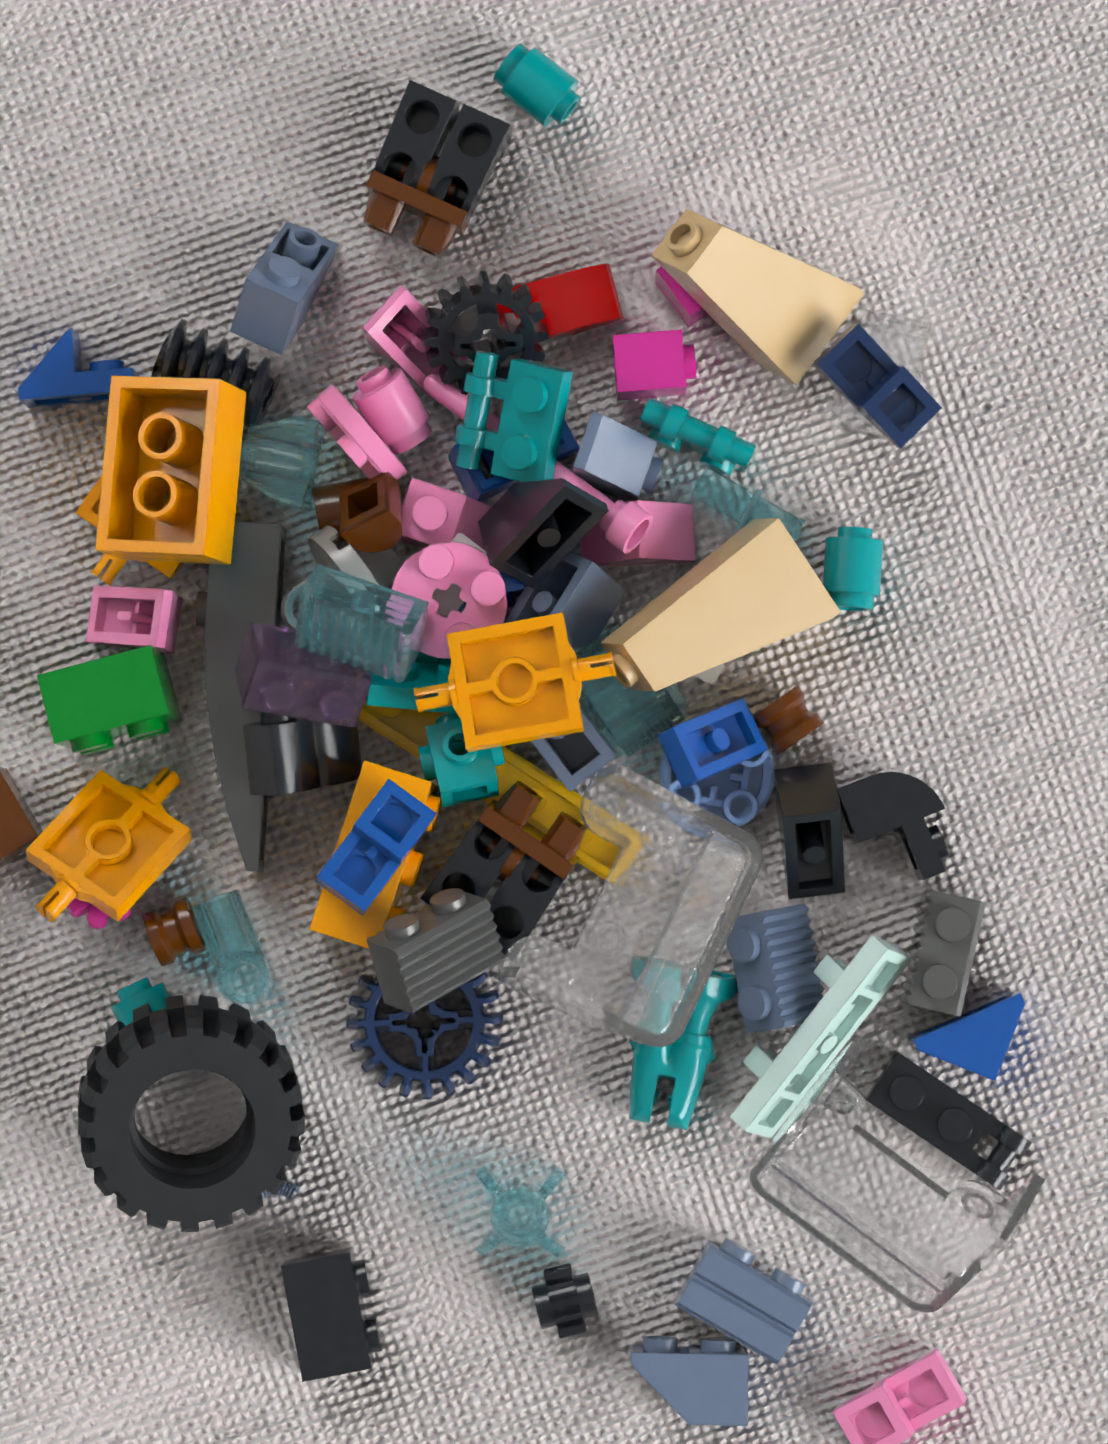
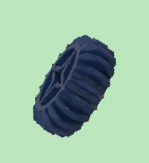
[346,972,503,1100]

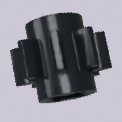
[532,1263,598,1339]

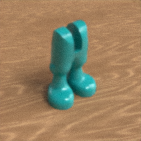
[629,957,738,1130]

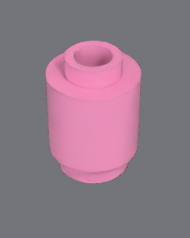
[352,365,432,454]

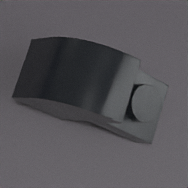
[837,772,949,880]

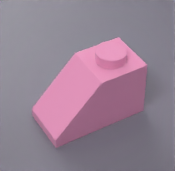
[400,478,491,551]

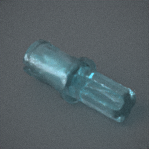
[692,468,806,541]

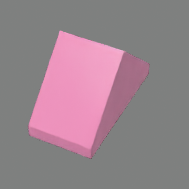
[362,285,469,399]
[580,500,696,567]
[86,585,182,654]

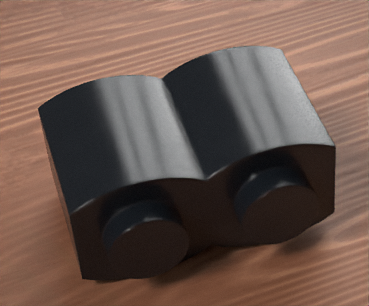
[243,700,362,796]

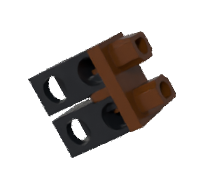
[363,80,513,258]
[420,781,587,962]

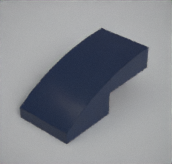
[812,323,942,449]

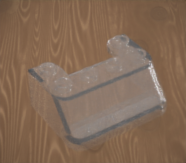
[495,764,763,1047]

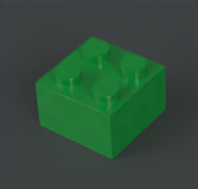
[37,645,182,756]

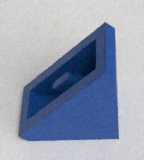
[908,992,1025,1081]

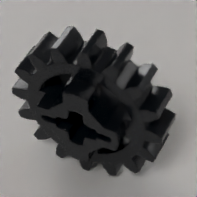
[422,271,549,395]

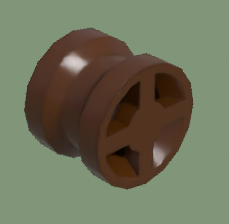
[753,685,824,756]
[142,897,207,967]

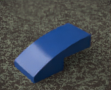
[315,779,437,916]

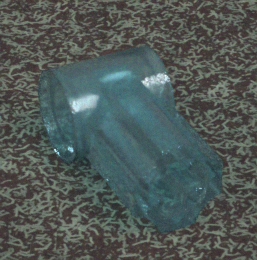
[191,889,276,1006]

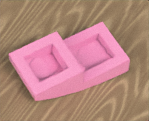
[833,1348,967,1444]

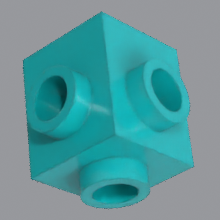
[418,713,505,808]

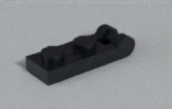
[864,1051,1032,1191]

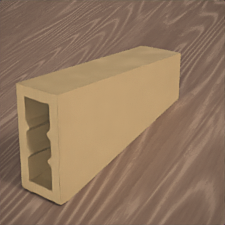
[651,208,864,385]
[600,518,841,692]

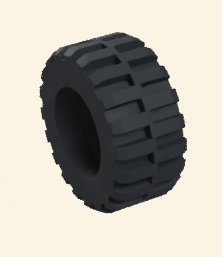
[78,995,305,1232]

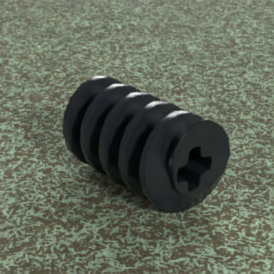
[151,319,281,430]

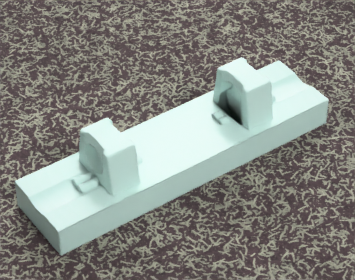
[730,935,912,1138]

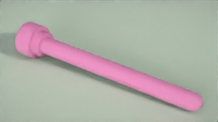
[423,374,653,554]

